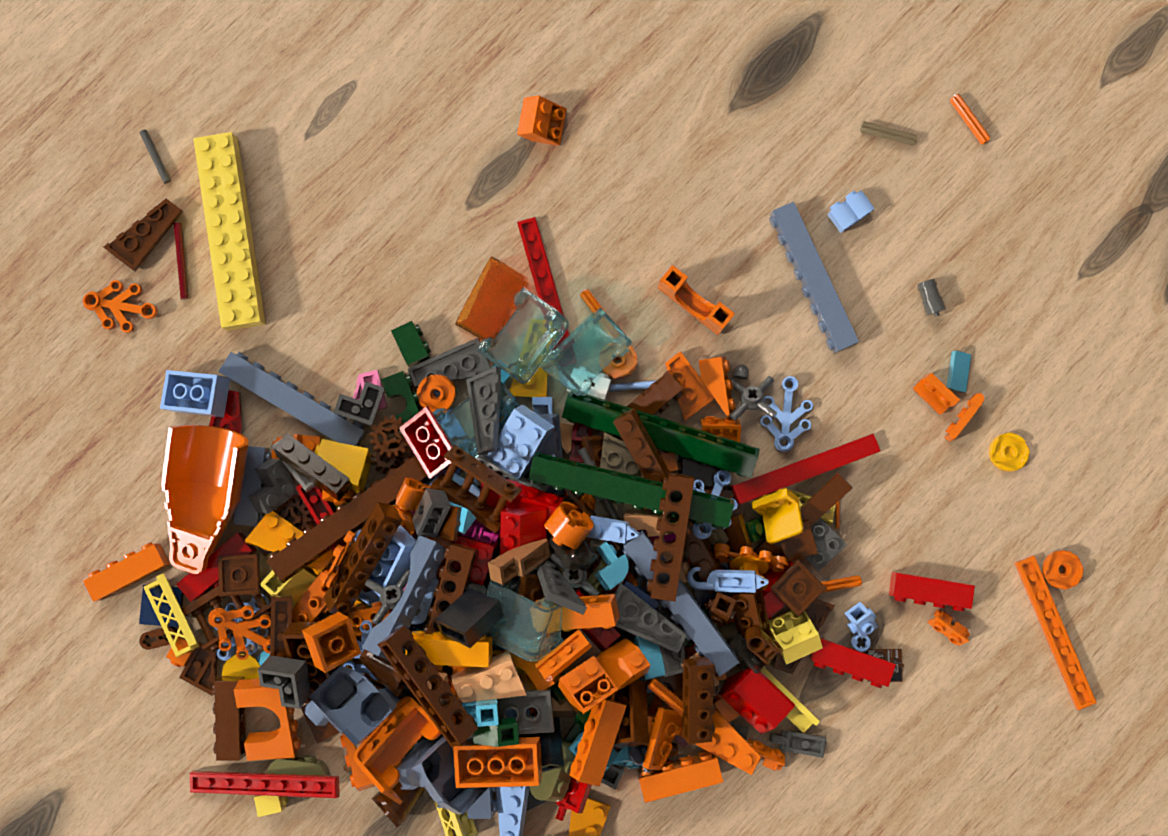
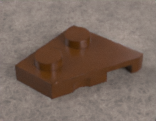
[179,642,218,696]

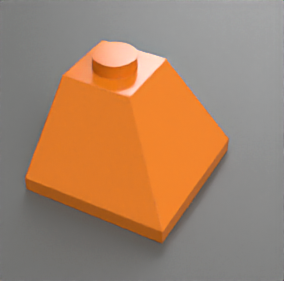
[595,638,650,693]

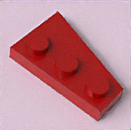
[209,390,242,434]

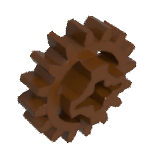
[369,415,410,459]
[273,498,314,532]

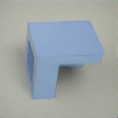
[532,397,553,414]

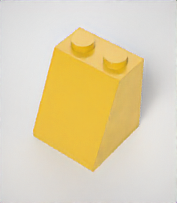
[315,439,372,494]

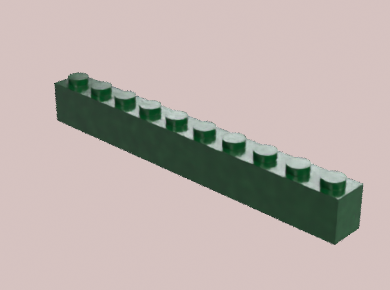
[562,389,760,478]
[529,452,734,529]

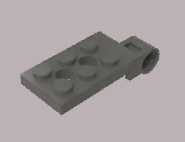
[465,689,555,742]

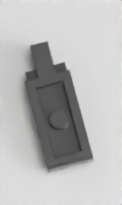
[769,730,827,758]

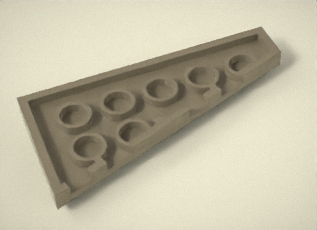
[588,433,644,563]

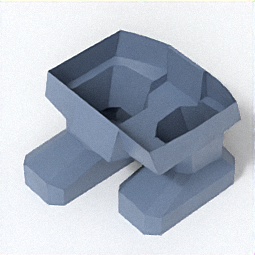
[305,666,401,745]
[396,736,489,815]

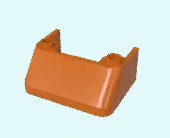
[354,696,441,805]

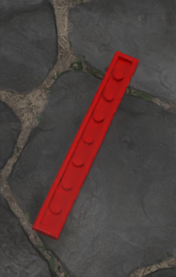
[517,217,578,369]
[731,433,881,505]
[189,771,340,798]

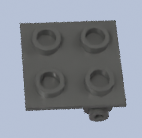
[805,517,847,571]

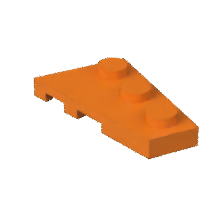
[665,351,715,421]
[642,707,682,770]

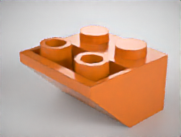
[517,95,567,146]
[558,656,618,714]

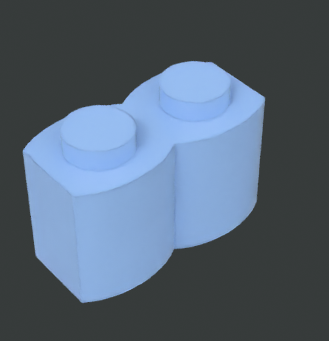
[827,190,875,233]

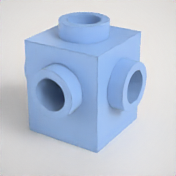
[844,602,878,638]

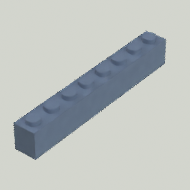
[769,201,859,353]
[219,351,367,447]
[622,530,739,677]

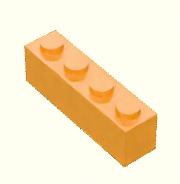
[406,631,492,667]

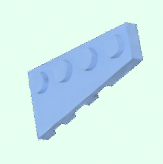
[496,786,530,836]

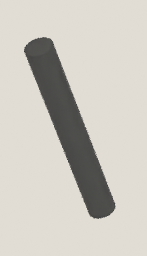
[139,130,171,184]

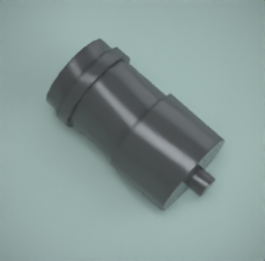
[917,279,946,317]

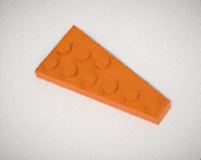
[648,691,761,775]

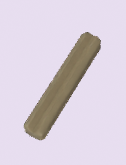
[860,121,917,146]

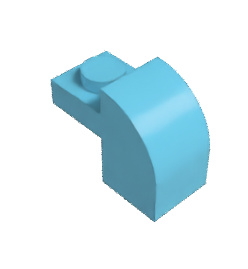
[594,542,628,591]
[462,699,499,727]

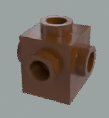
[706,592,736,625]

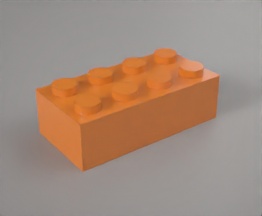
[453,737,543,788]
[637,750,723,803]

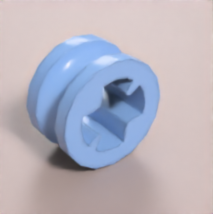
[851,633,871,652]

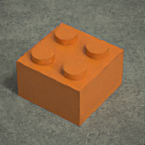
[302,612,361,673]

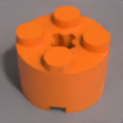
[544,502,594,550]

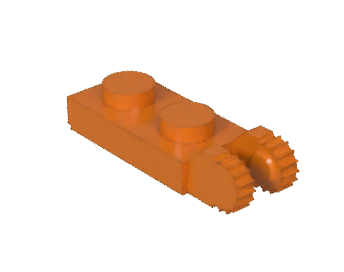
[944,393,985,442]

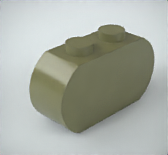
[529,741,576,802]
[266,754,330,776]

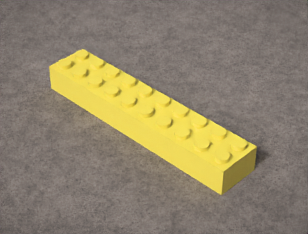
[193,132,266,331]

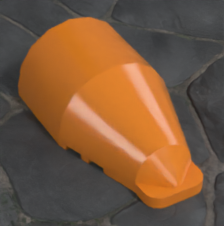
[161,425,248,574]

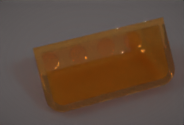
[455,256,529,347]

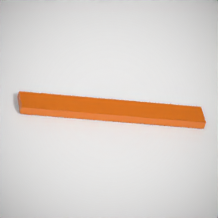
[1015,555,1097,710]

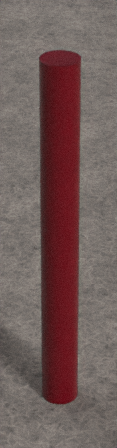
[174,223,188,300]

